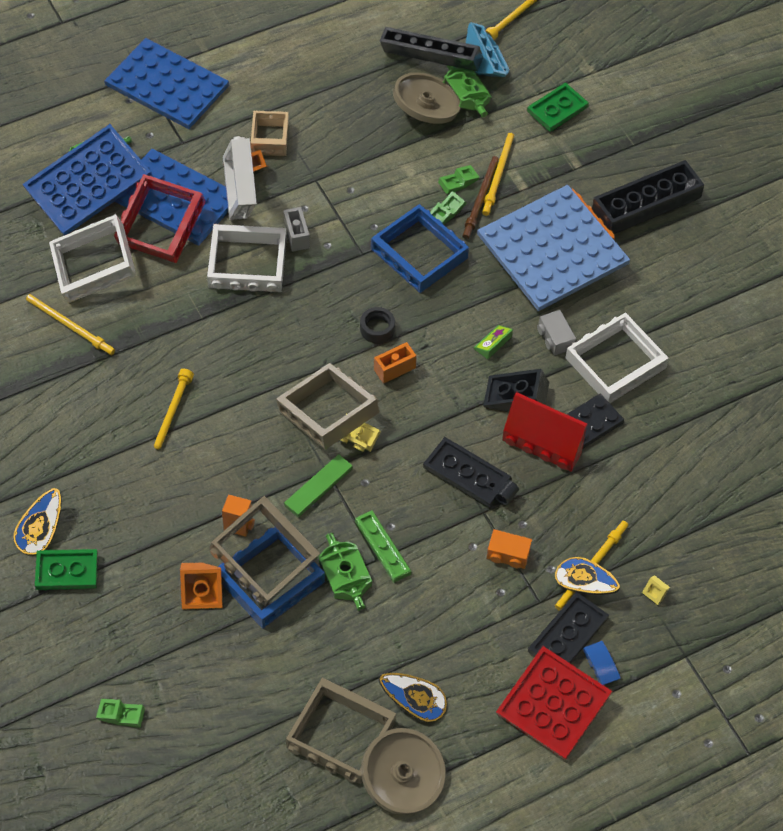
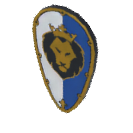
[14,488,62,555]
[555,557,620,595]
[379,673,447,722]

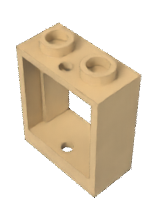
[251,111,289,156]

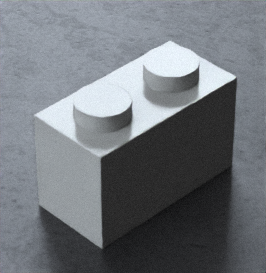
[283,207,310,251]
[537,310,576,356]

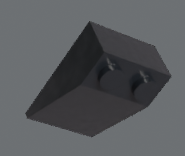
[483,369,550,412]

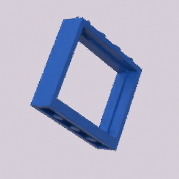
[371,204,469,293]
[218,527,325,629]

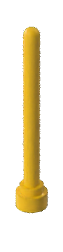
[486,0,537,40]
[154,369,194,450]

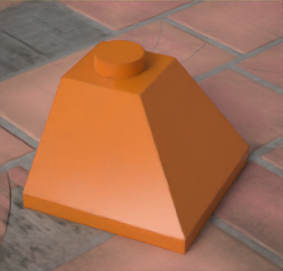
[180,563,223,609]

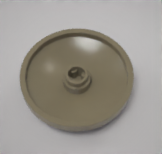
[393,73,461,124]
[361,728,445,815]

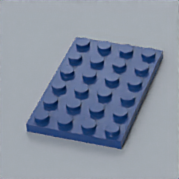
[104,38,229,129]
[23,124,152,236]
[115,149,228,246]

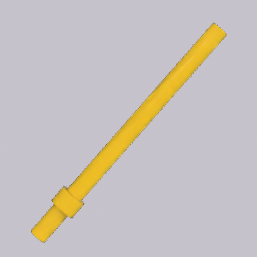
[482,133,514,216]
[26,294,115,355]
[555,521,629,611]

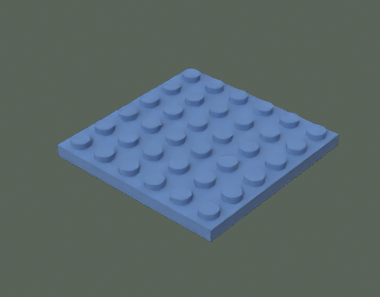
[477,185,630,311]

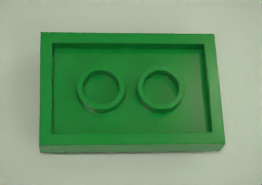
[527,82,589,132]
[35,549,98,590]

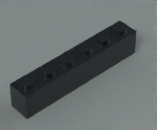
[380,27,483,72]

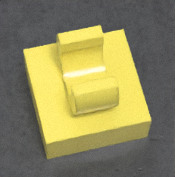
[642,576,670,605]

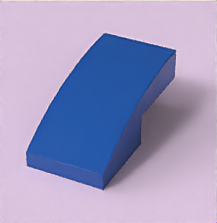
[583,641,620,685]

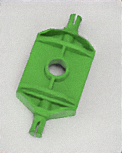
[443,65,492,117]
[319,533,372,610]

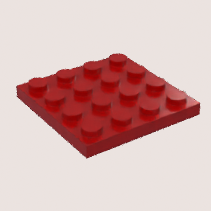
[496,646,612,761]

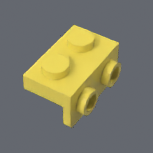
[340,413,381,452]

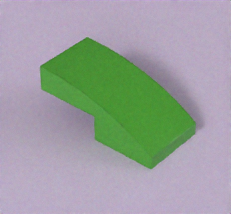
[438,165,480,195]
[430,191,467,225]
[96,699,145,728]

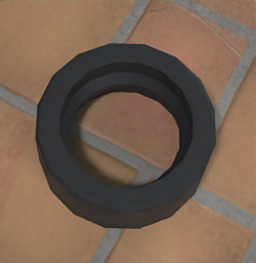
[360,307,395,343]

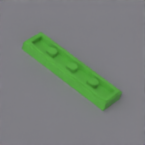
[284,454,353,518]
[355,510,411,583]

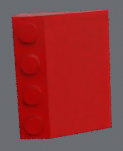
[502,392,587,472]

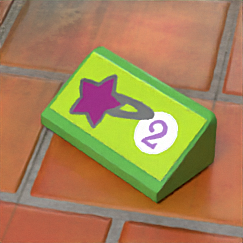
[474,325,513,359]

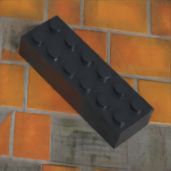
[592,160,704,234]

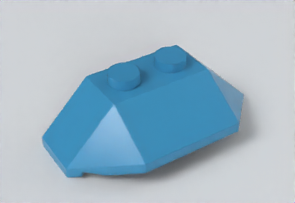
[466,22,509,77]

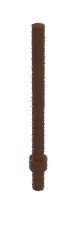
[462,156,499,240]

